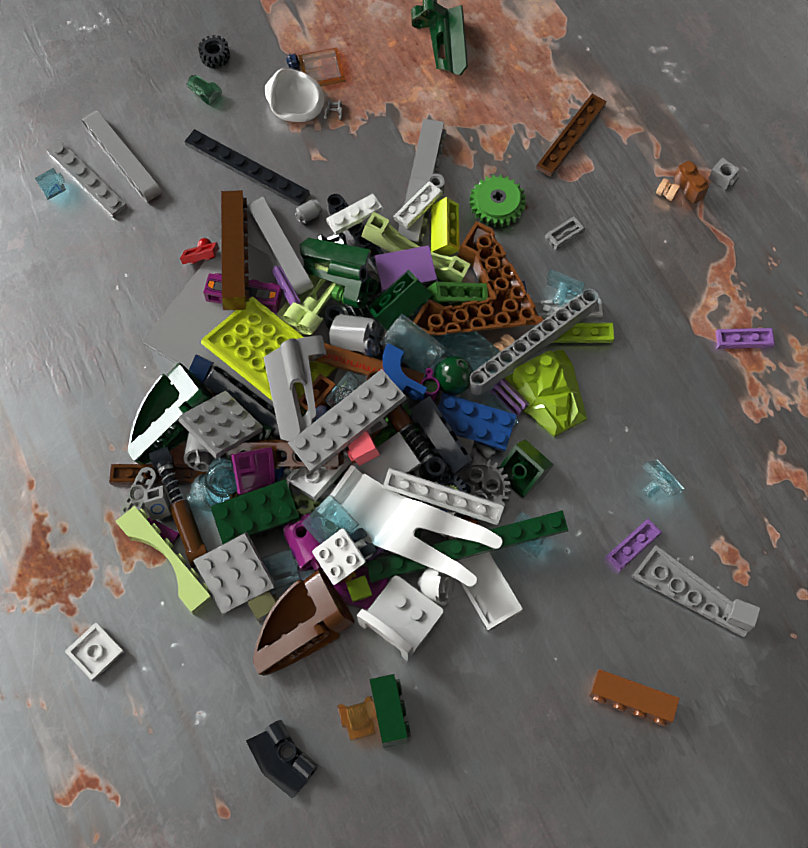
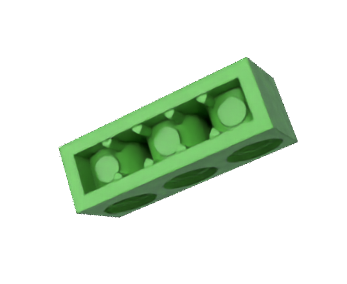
[427,282,488,307]

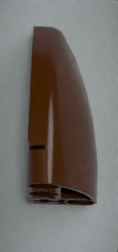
[253,570,355,676]

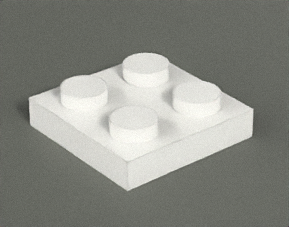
[65,623,124,682]

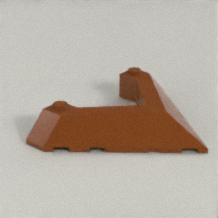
[410,221,543,336]

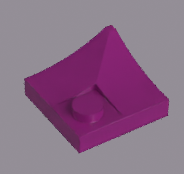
[231,447,275,494]

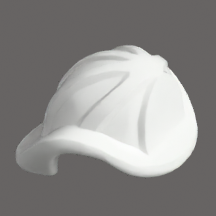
[265,68,325,122]

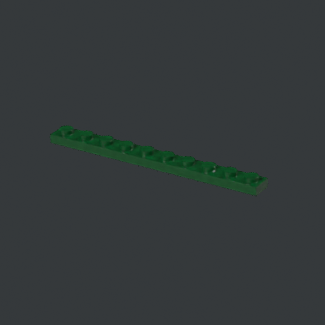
[367,510,568,583]

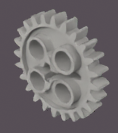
[455,458,511,521]

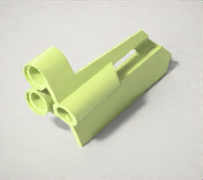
[277,263,337,335]

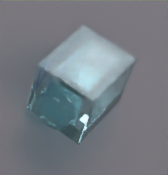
[35,168,66,200]

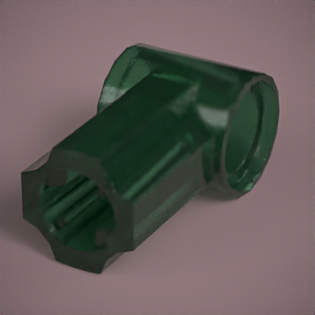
[186,75,222,105]

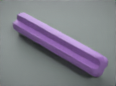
[272,266,301,306]

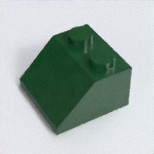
[498,439,554,498]

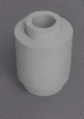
[295,199,323,224]

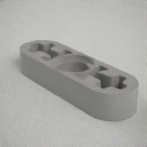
[120,467,158,516]

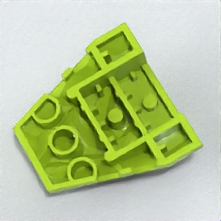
[501,350,587,437]

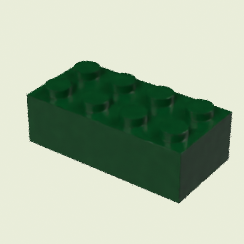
[210,479,302,544]

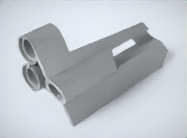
[263,335,326,441]

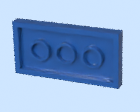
[438,393,516,452]

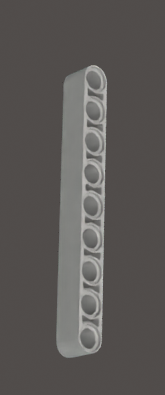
[469,289,599,395]

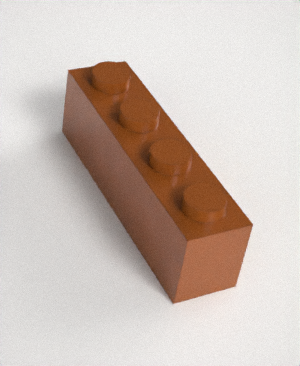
[589,669,680,726]

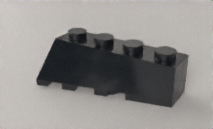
[410,396,474,476]

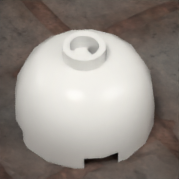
[418,567,454,606]

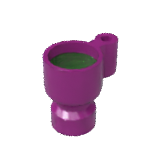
[421,368,440,402]

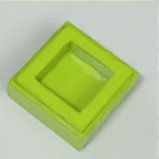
[346,575,372,603]

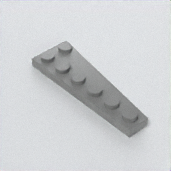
[631,545,748,637]

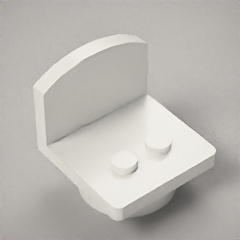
[357,576,443,661]

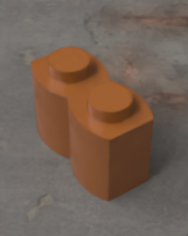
[674,161,709,204]

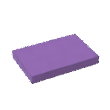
[375,245,437,292]

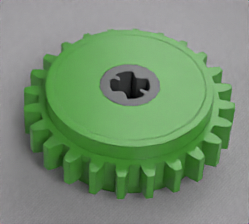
[469,175,526,227]

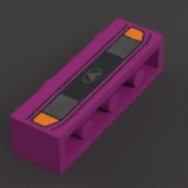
[203,273,282,313]

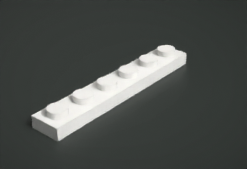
[383,468,504,525]

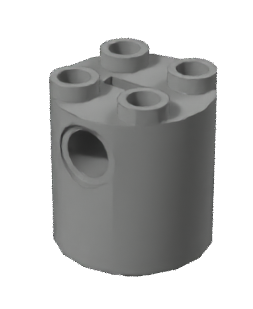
[329,314,384,357]
[184,432,225,472]

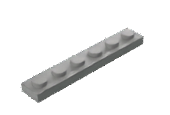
[47,140,127,218]

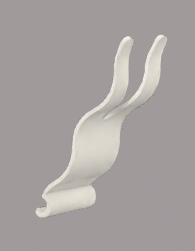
[318,465,502,587]

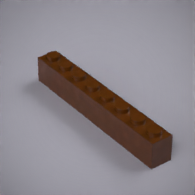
[221,190,250,310]

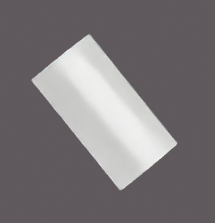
[456,552,524,630]

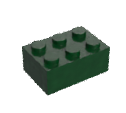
[368,269,432,333]
[369,674,411,748]

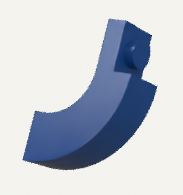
[383,343,427,401]

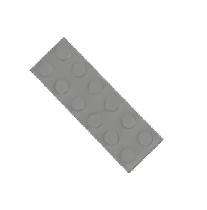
[288,369,407,474]

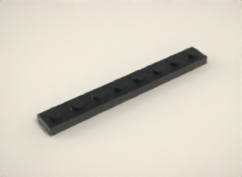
[184,129,310,206]

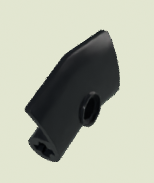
[246,720,319,798]

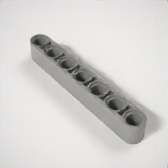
[82,110,162,202]
[247,197,314,296]

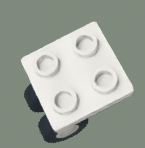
[312,528,377,585]

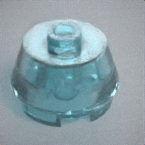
[205,458,237,498]

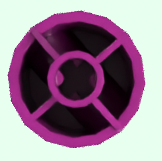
[283,513,329,572]

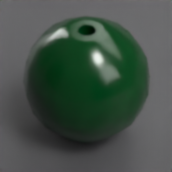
[434,356,473,396]

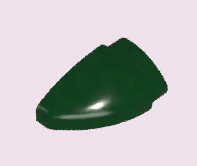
[128,362,214,465]

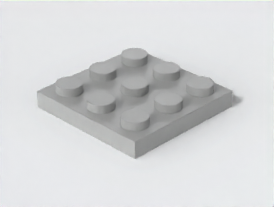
[179,390,263,458]
[193,532,276,614]

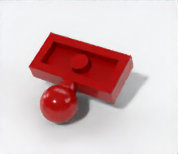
[180,238,220,264]

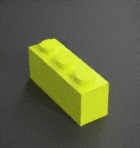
[431,197,460,256]

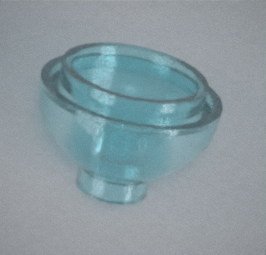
[187,474,223,512]

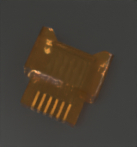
[337,696,377,741]

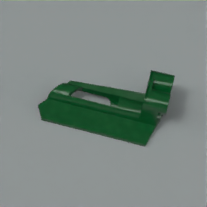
[411,0,468,76]
[299,238,378,309]

